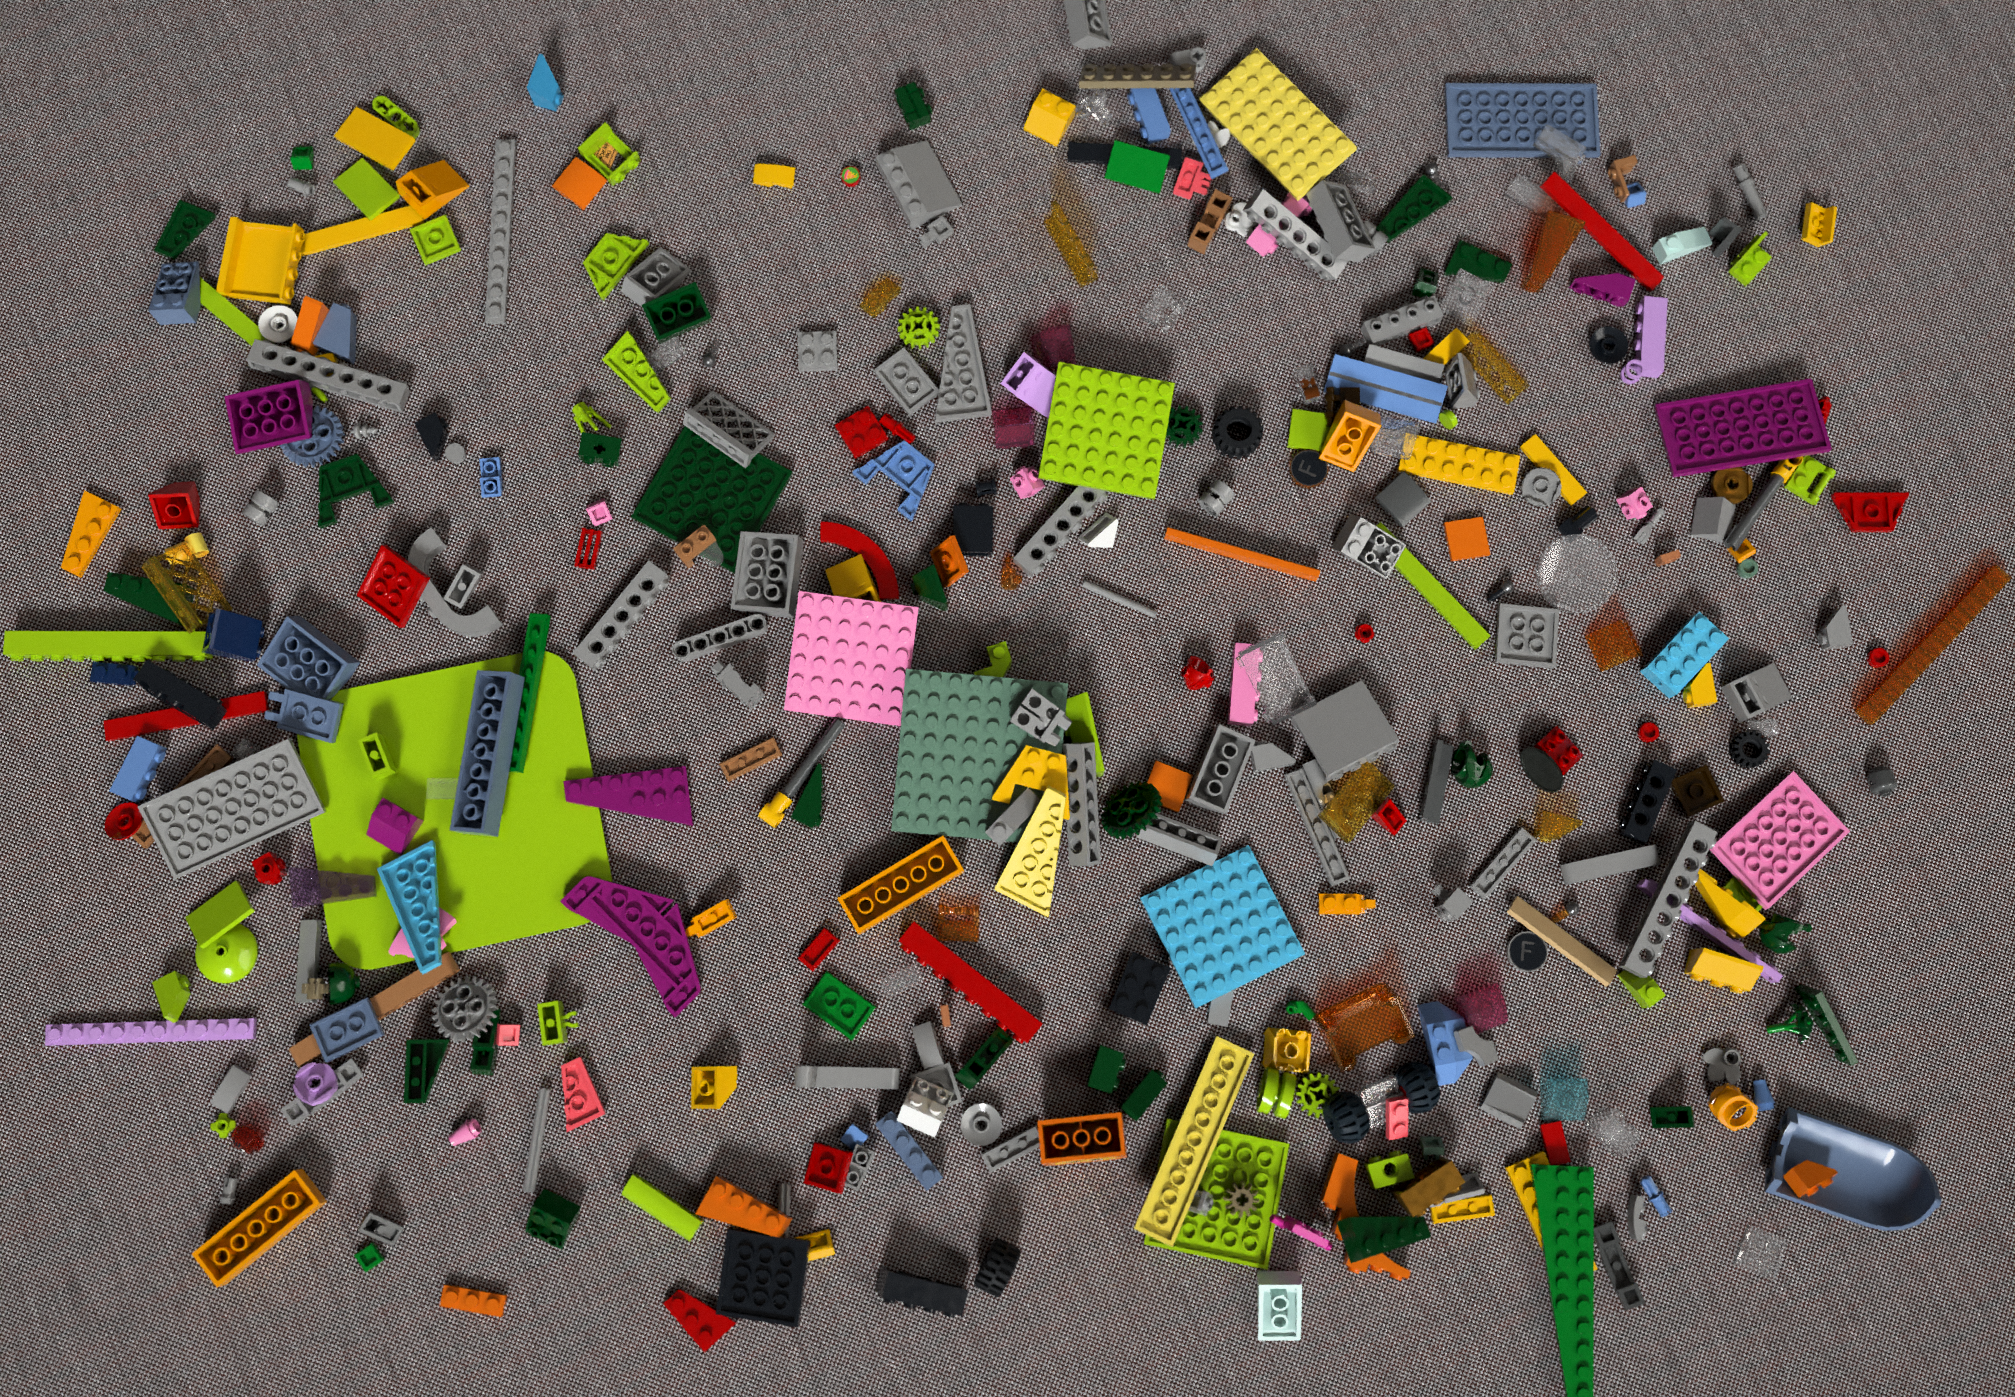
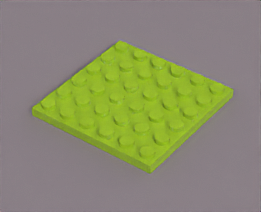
[1038,362,1175,500]
[1143,1118,1289,1270]

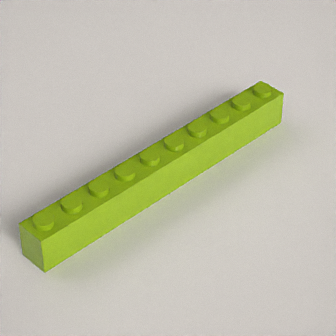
[3,631,213,662]

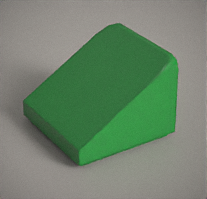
[290,146,313,170]

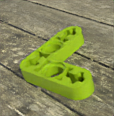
[372,96,420,166]

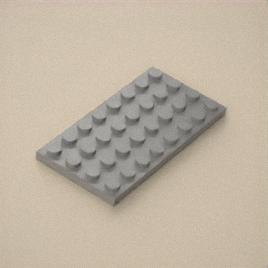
[137,738,326,880]

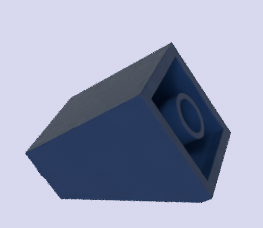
[202,608,265,662]

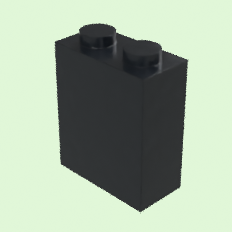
[953,503,993,557]

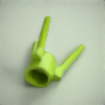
[572,402,612,434]

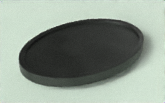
[1520,747,1564,793]

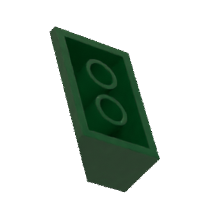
[642,282,713,344]

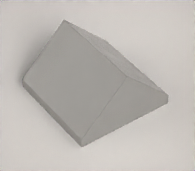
[1690,497,1736,543]

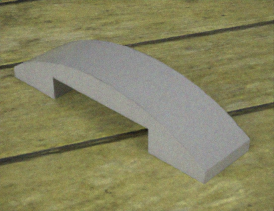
[280,1058,364,1127]

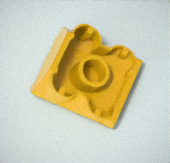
[1261,1028,1311,1073]

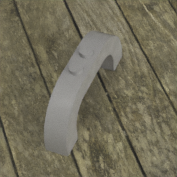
[408,527,504,637]

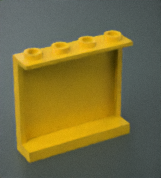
[216,217,305,305]

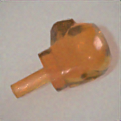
[1000,557,1022,590]

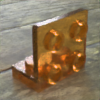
[1585,619,1643,672]

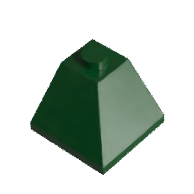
[910,565,948,611]

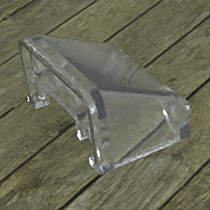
[1236,630,1317,726]

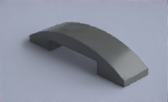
[1594,1221,1646,1311]

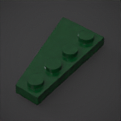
[1376,174,1453,243]
[1794,984,1858,1066]

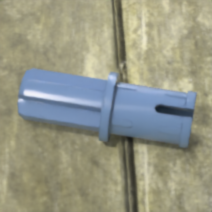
[1640,1175,1672,1217]

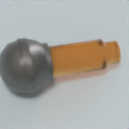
[1550,902,1580,923]

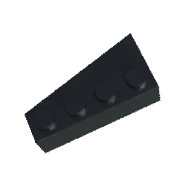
[133,660,227,730]
[874,1265,968,1318]

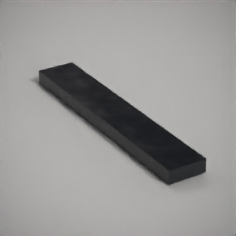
[1067,142,1182,169]

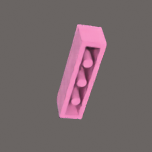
[1227,643,1262,726]

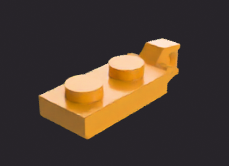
[1318,894,1376,915]
[685,899,737,938]

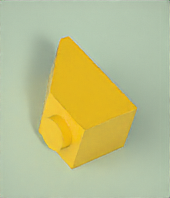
[1683,663,1717,708]

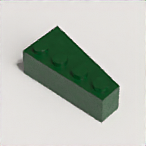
[104,572,196,628]
[1336,1216,1432,1263]

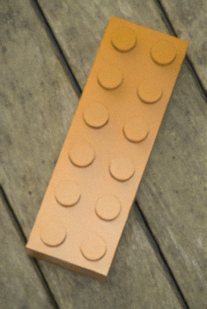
[837,836,964,935]
[192,1169,328,1287]

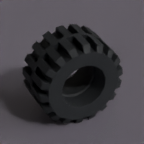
[1212,406,1263,460]
[974,1238,1021,1298]

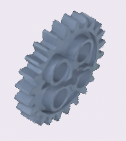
[279,406,345,468]

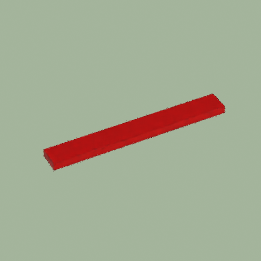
[1540,171,1664,292]
[103,691,269,741]

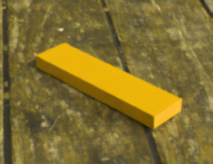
[1519,434,1587,506]

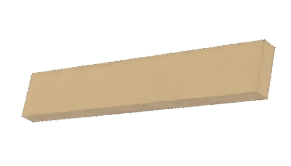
[1507,896,1617,987]

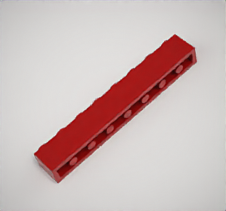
[898,921,1043,1044]

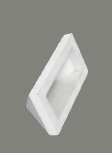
[1078,512,1119,548]

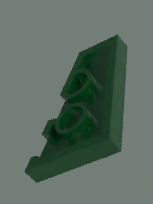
[154,200,217,260]
[1443,240,1513,283]

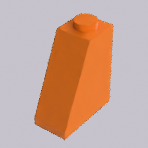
[291,295,329,356]

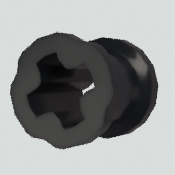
[975,477,997,498]

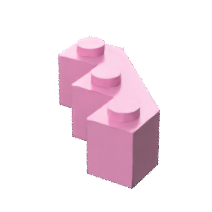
[1246,193,1313,257]

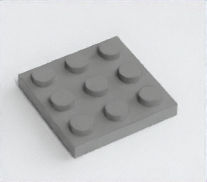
[1495,603,1559,669]

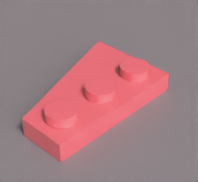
[561,1057,606,1132]

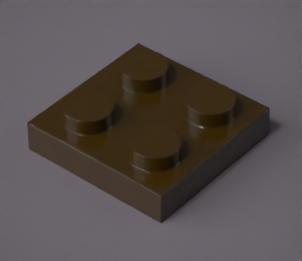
[1670,765,1724,818]

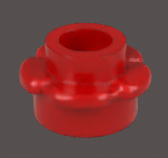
[1355,624,1374,643]

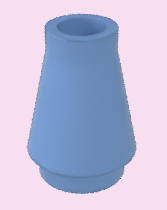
[1753,1079,1775,1111]

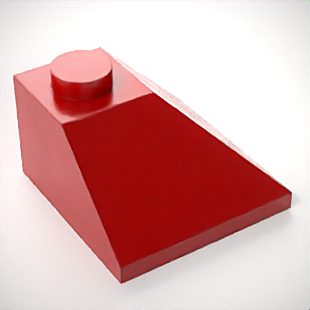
[148,481,200,529]

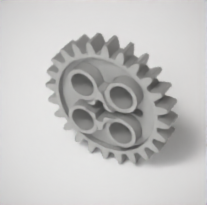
[432,976,499,1043]

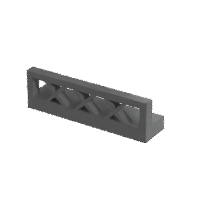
[1418,739,1454,825]

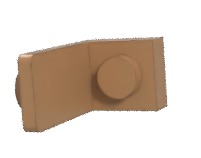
[1608,155,1638,203]
[673,525,716,569]

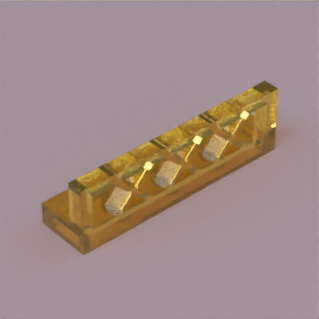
[1459,330,1530,405]

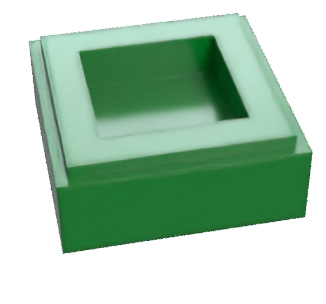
[354,1242,385,1273]

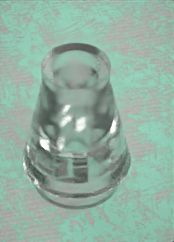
[1746,718,1778,738]

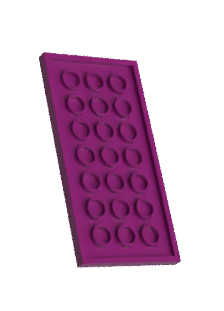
[1654,378,1832,478]

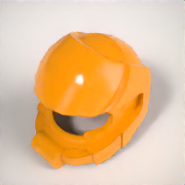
[1708,1083,1758,1131]

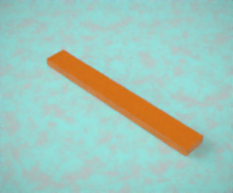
[1164,527,1320,582]

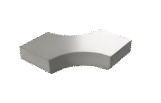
[1453,1026,1499,1066]

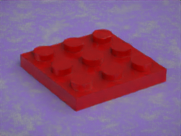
[357,545,430,628]

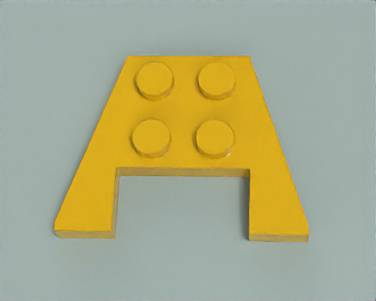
[992,745,1070,820]

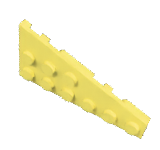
[994,785,1067,917]

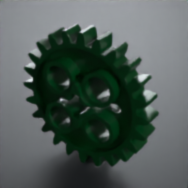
[1100,781,1163,840]

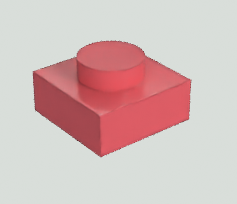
[496,1024,520,1046]

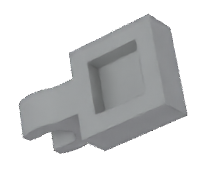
[920,216,954,248]

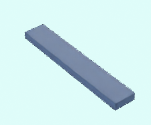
[1169,88,1229,179]

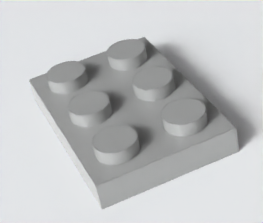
[873,347,939,417]

